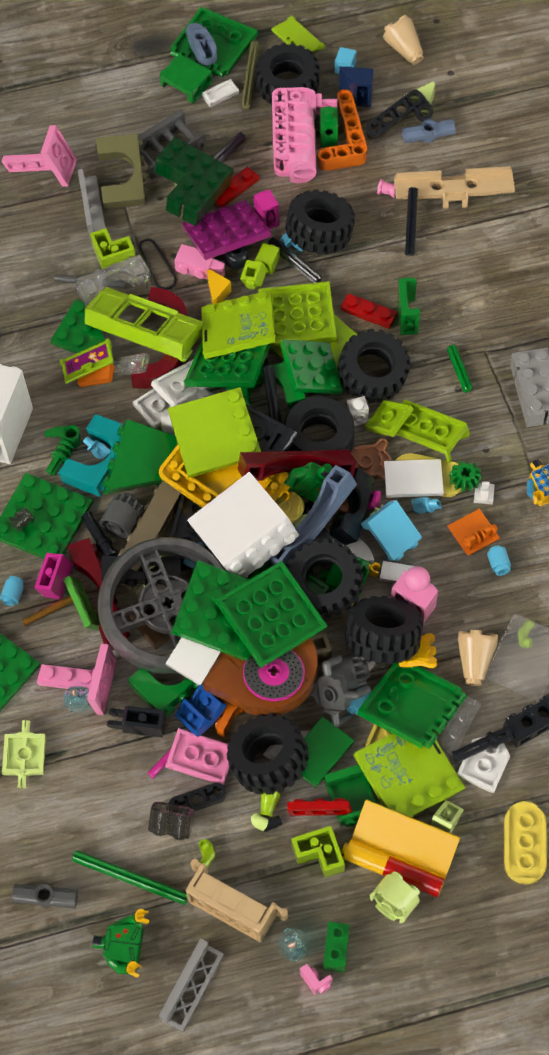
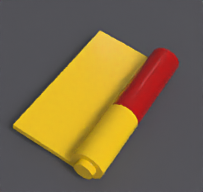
[341,799,460,898]

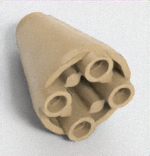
[383,15,424,65]
[458,630,498,686]

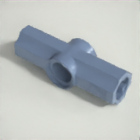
[402,119,456,143]

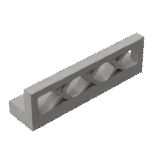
[78,169,105,237]
[159,938,224,1032]

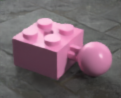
[391,566,438,624]

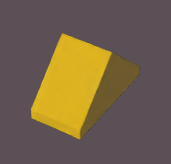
[207,270,232,304]

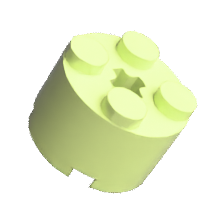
[370,872,420,923]

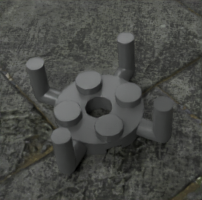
[308,655,371,727]

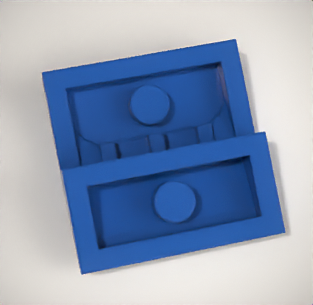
[175,684,227,737]

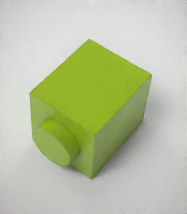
[255,243,280,275]

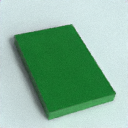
[301,716,354,788]

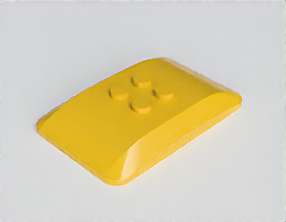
[159,445,288,508]

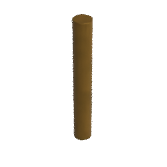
[22,595,73,626]

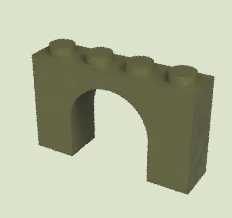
[96,133,148,210]

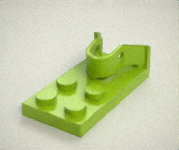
[396,399,470,463]

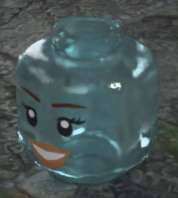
[64,686,90,712]
[278,927,309,962]

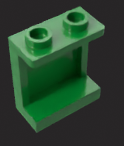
[159,54,213,104]
[397,277,420,335]
[324,764,376,827]

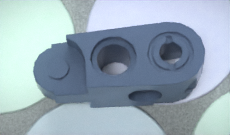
[186,23,217,65]

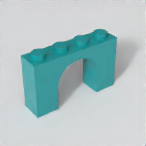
[58,414,123,497]

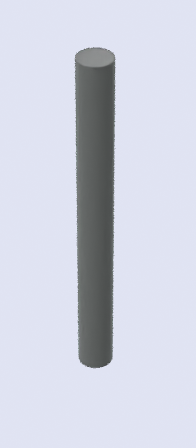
[54,274,125,289]

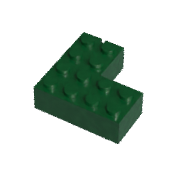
[155,137,234,227]

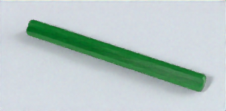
[72,850,188,905]

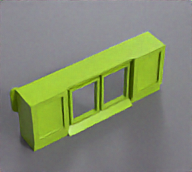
[85,287,202,362]

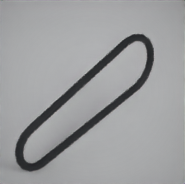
[139,238,177,290]

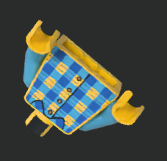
[527,459,549,507]

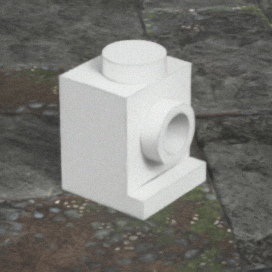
[346,396,369,426]

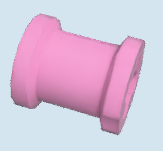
[377,179,396,198]

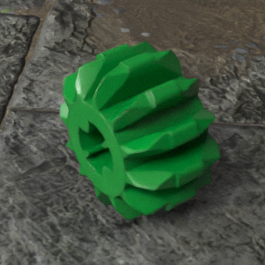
[449,460,482,493]

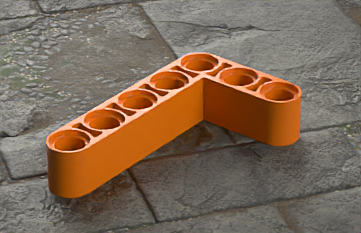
[318,89,367,171]

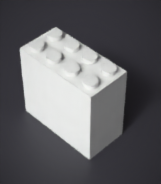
[0,364,33,464]
[187,472,299,578]

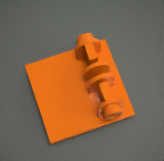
[447,508,500,556]

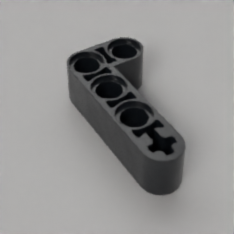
[366,90,433,139]

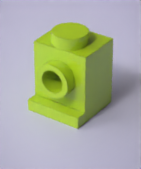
[240,260,269,290]

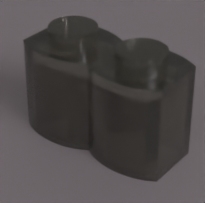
[148,802,194,840]

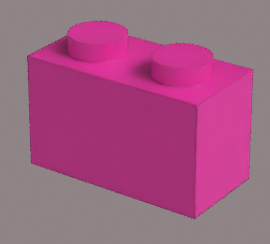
[254,189,280,230]
[34,553,74,600]

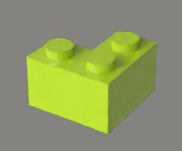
[90,228,137,273]
[291,826,345,878]

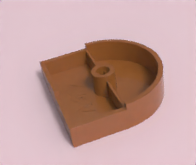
[203,638,317,716]

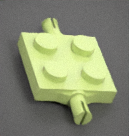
[2,720,46,789]

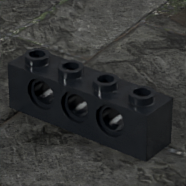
[504,694,549,748]

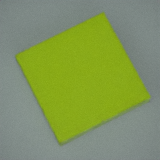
[364,400,414,437]

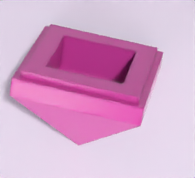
[367,490,381,510]

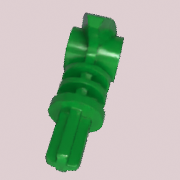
[44,425,82,476]

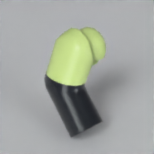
[251,813,282,832]

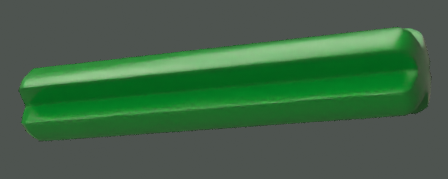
[447,344,473,393]

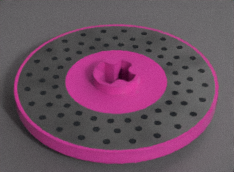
[243,650,305,701]

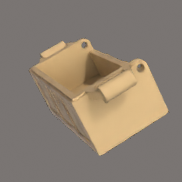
[186,859,288,942]

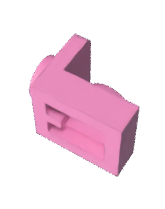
[300,964,333,995]

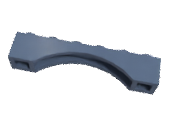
[268,465,357,569]

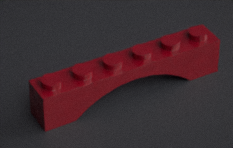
[237,450,356,481]
[67,538,131,650]

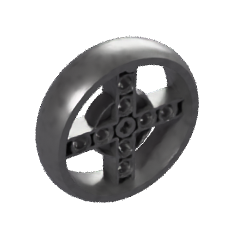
[98,537,227,674]

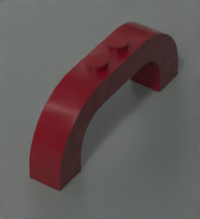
[131,287,188,389]

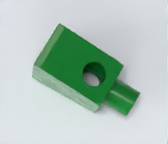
[320,106,338,148]

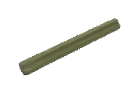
[242,41,259,109]

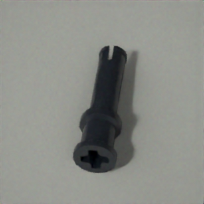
[81,511,119,556]
[451,724,514,763]

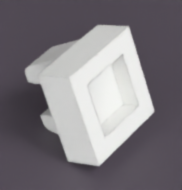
[474,481,495,505]

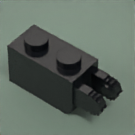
[106,706,166,738]

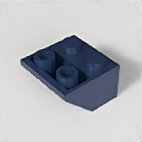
[339,66,374,107]

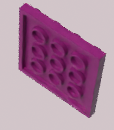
[182,200,271,260]

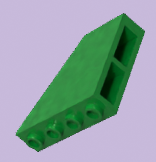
[102,419,178,495]

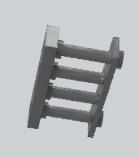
[138,109,206,179]

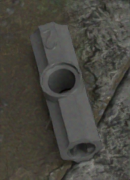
[12,884,78,909]

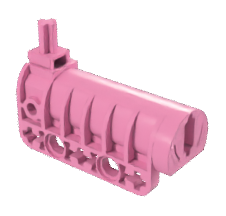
[272,87,337,183]

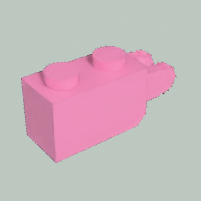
[174,244,225,279]

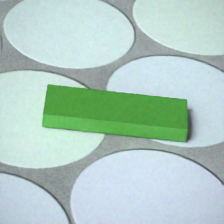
[63,576,100,631]

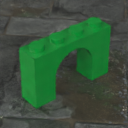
[226,360,306,409]
[128,637,216,716]

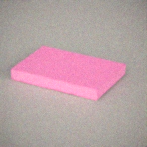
[165,728,230,786]

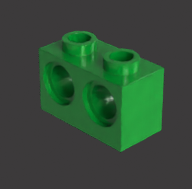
[323,922,350,973]

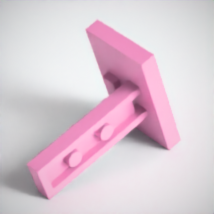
[2,125,77,187]
[37,644,118,715]

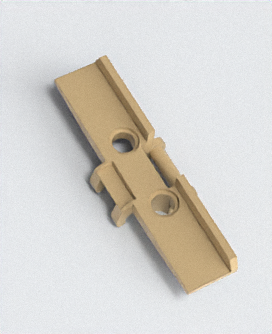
[394,166,515,209]

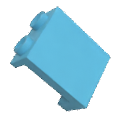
[361,500,422,562]

